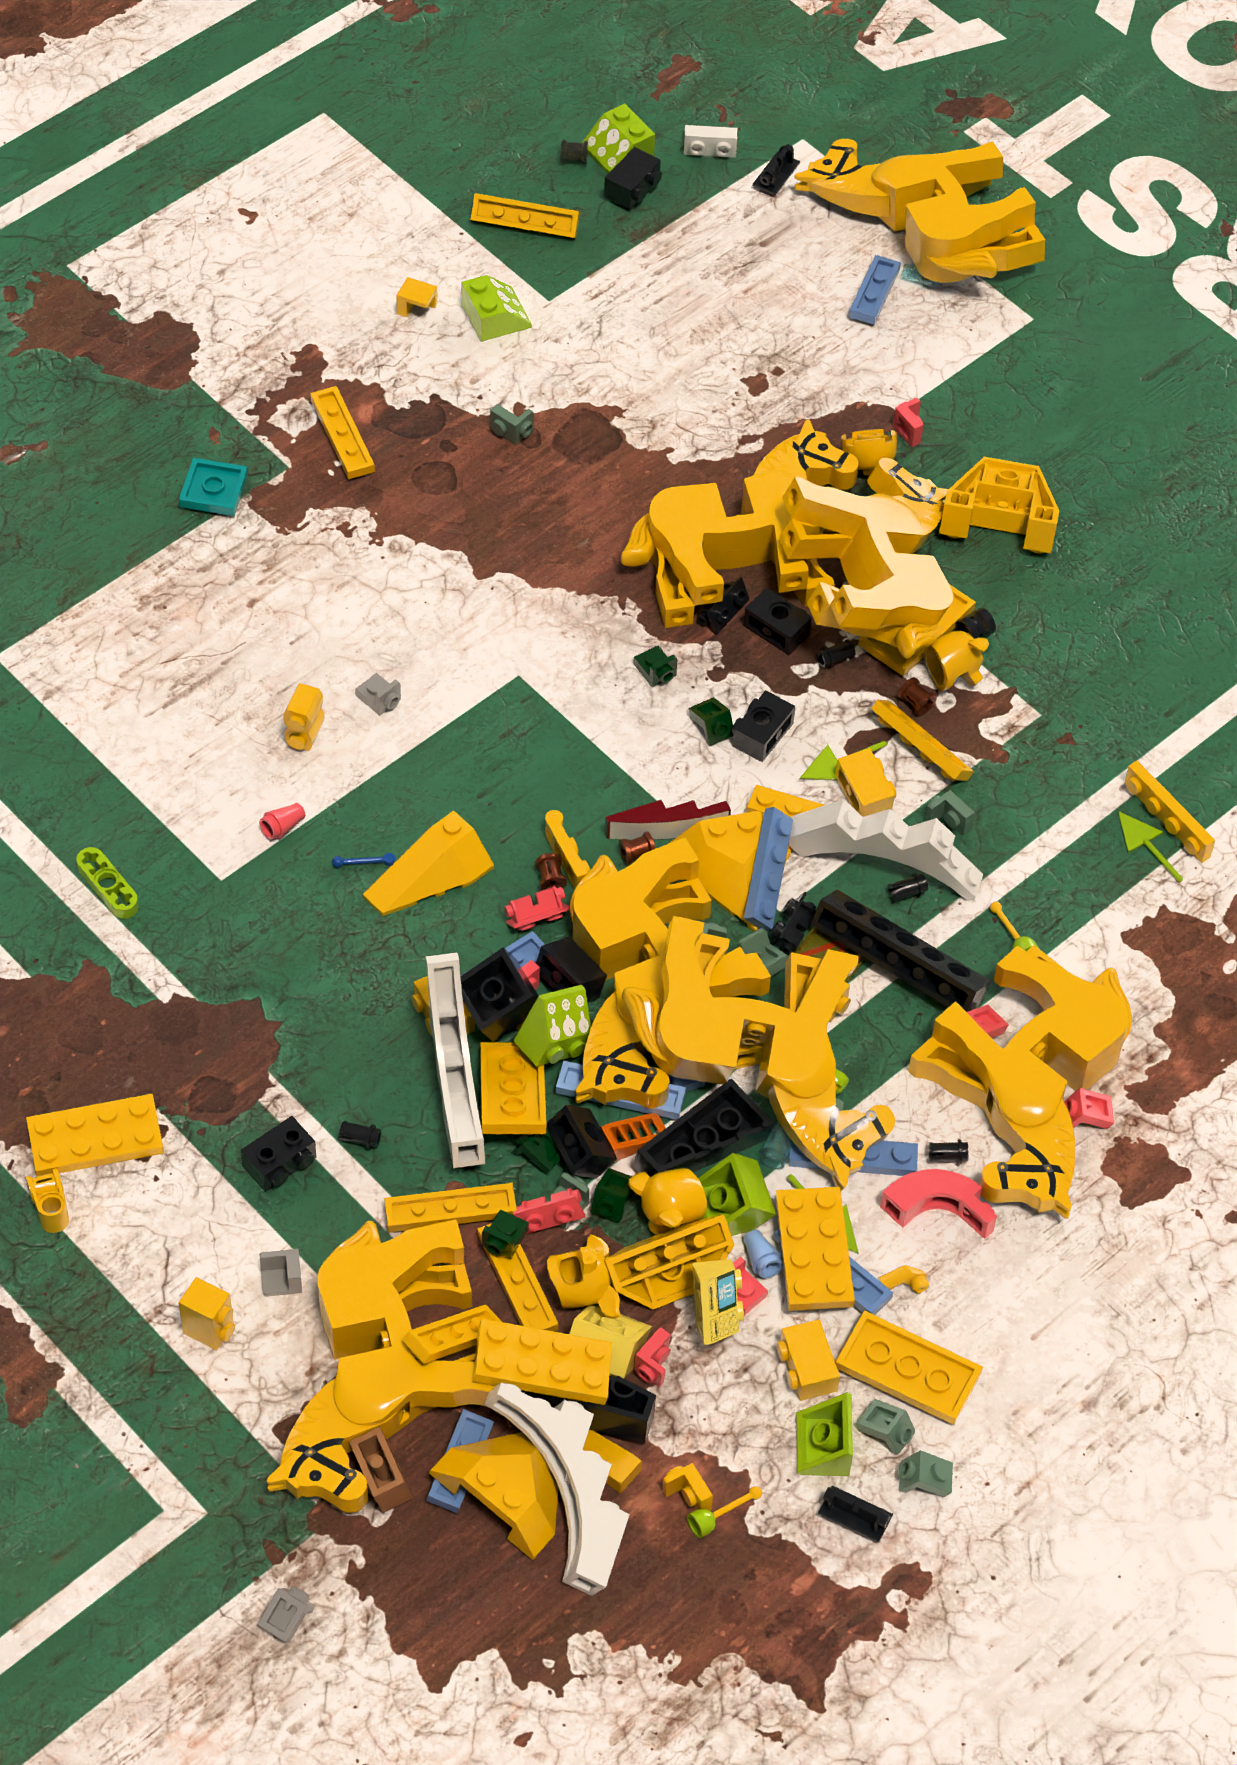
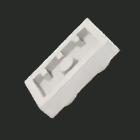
[684,125,737,158]

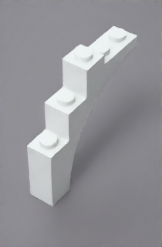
[789,799,983,900]
[426,953,485,1168]
[485,1382,630,1596]

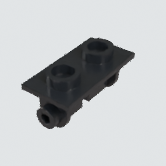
[752,144,800,195]
[697,577,750,635]
[769,892,816,955]
[818,1485,893,1543]

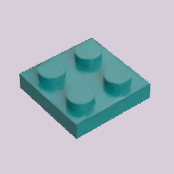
[179,458,248,516]

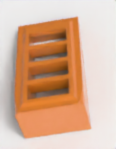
[600,1113,666,1162]

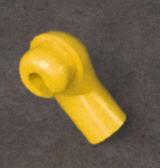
[879,1265,929,1293]

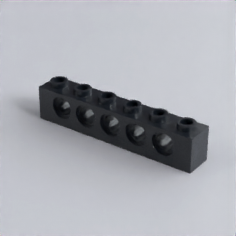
[810,889,991,1012]

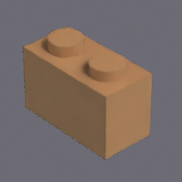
[349,1426,414,1513]

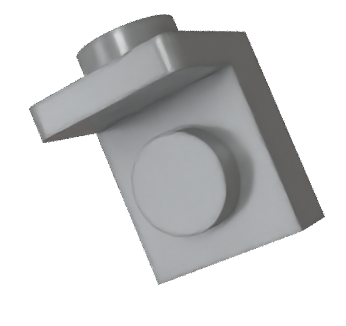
[355,673,401,716]
[257,1586,315,1643]

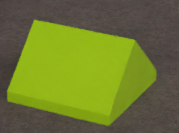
[796,1392,853,1476]

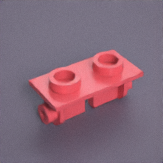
[504,886,570,930]
[513,1188,586,1234]

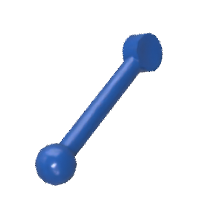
[332,853,395,868]

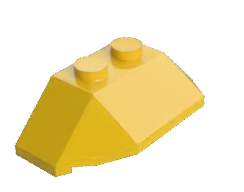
[604,1214,735,1310]

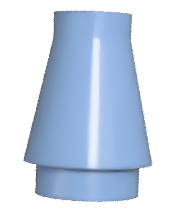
[743,1230,783,1278]

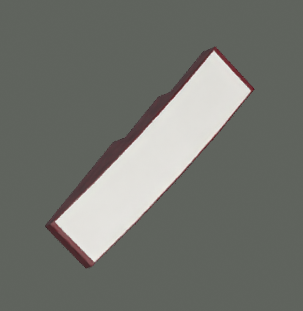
[605,799,731,840]

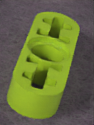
[76,847,139,919]

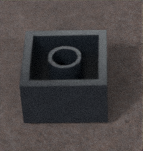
[461,947,539,1042]

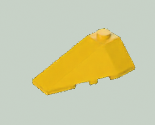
[363,811,494,916]

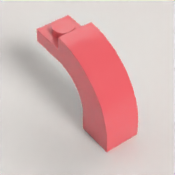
[880,1169,997,1239]

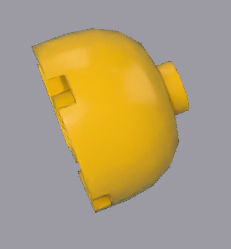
[841,429,897,475]

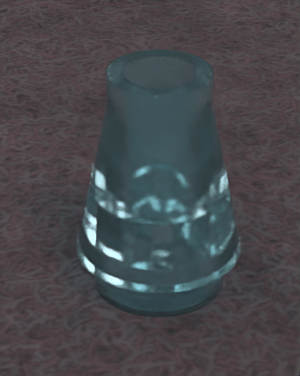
[902,264,942,289]
[759,1120,792,1170]

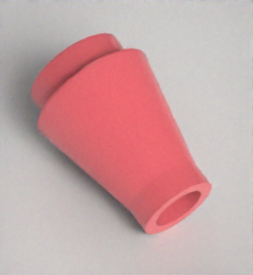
[259,802,306,840]

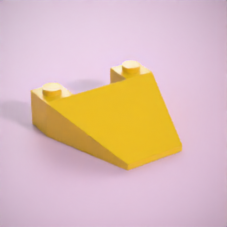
[939,457,1059,554]

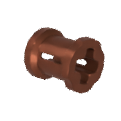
[898,677,937,716]
[619,832,656,866]
[535,853,567,890]

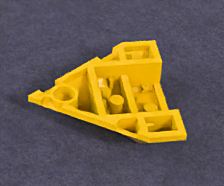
[670,811,792,932]
[429,1432,559,1560]

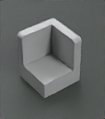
[259,1249,302,1297]

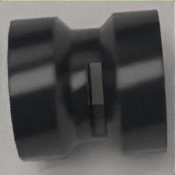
[955,608,996,639]

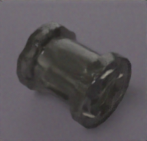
[560,139,588,165]

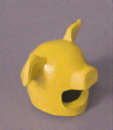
[924,631,989,692]
[628,1168,707,1234]
[547,1234,620,1319]

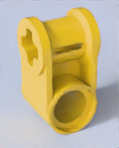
[26,1168,69,1233]

